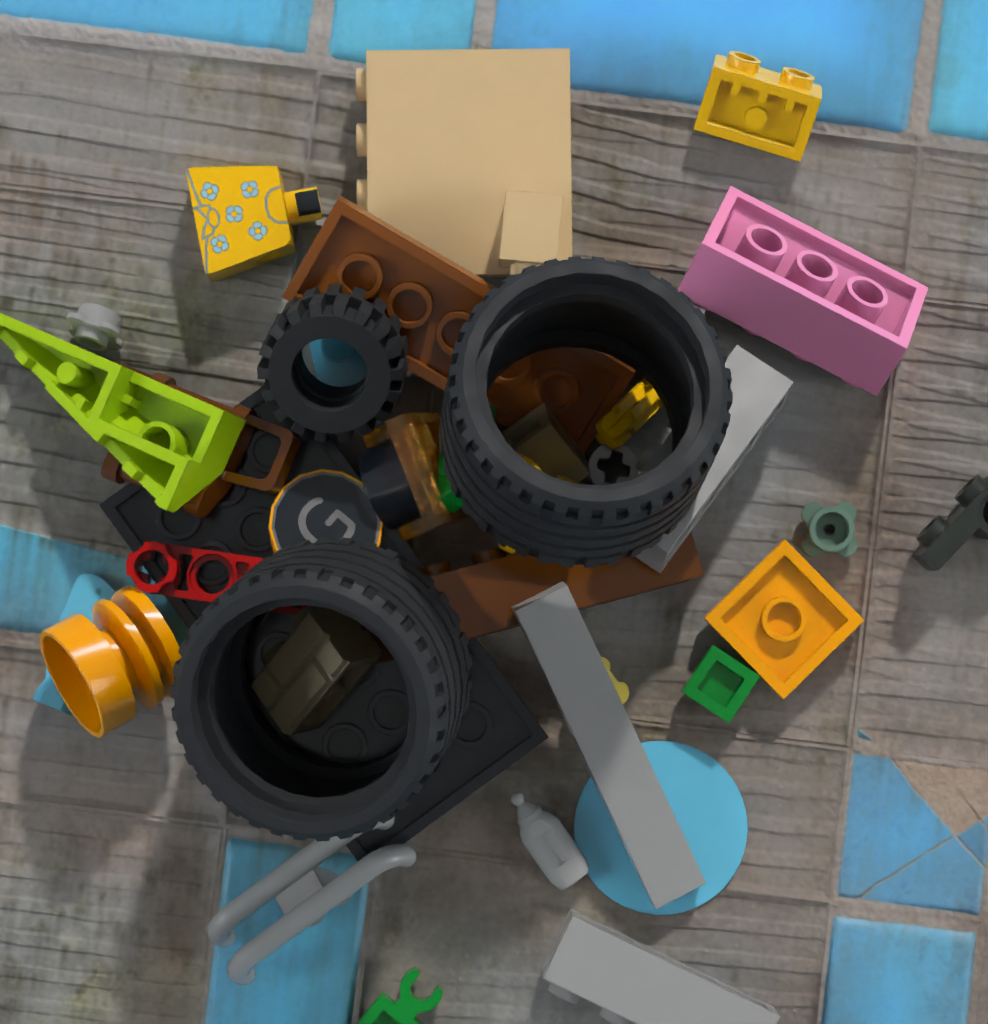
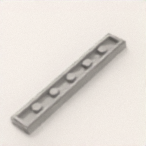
[511,581,706,909]

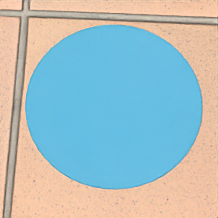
[574,741,748,915]

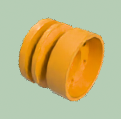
[39,585,182,738]

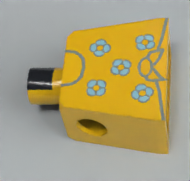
[185,166,323,282]

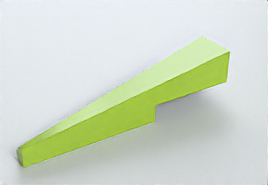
[0,313,246,513]

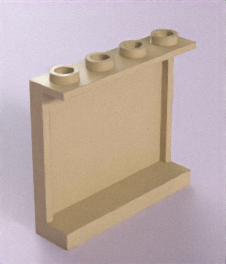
[356,48,572,278]

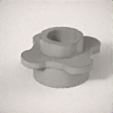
[66,303,123,351]

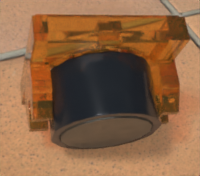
[359,412,471,541]

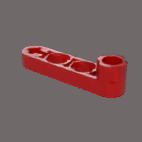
[126,541,309,615]

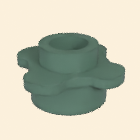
[801,502,858,558]

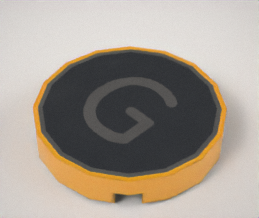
[268,469,383,553]

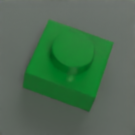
[680,644,760,723]

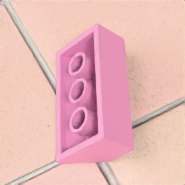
[677,186,928,396]

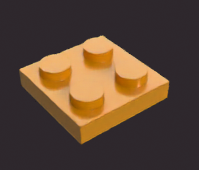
[703,539,864,699]

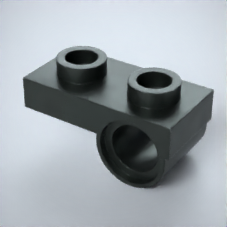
[912,474,988,571]

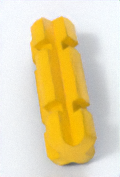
[596,378,663,449]

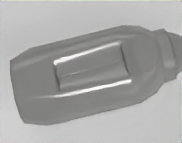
[511,792,589,890]

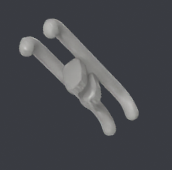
[207,817,417,985]

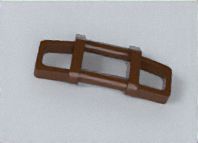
[101,358,301,518]

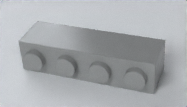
[635,345,794,573]
[542,909,780,1024]

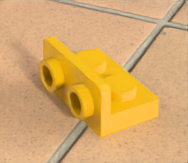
[694,51,822,162]

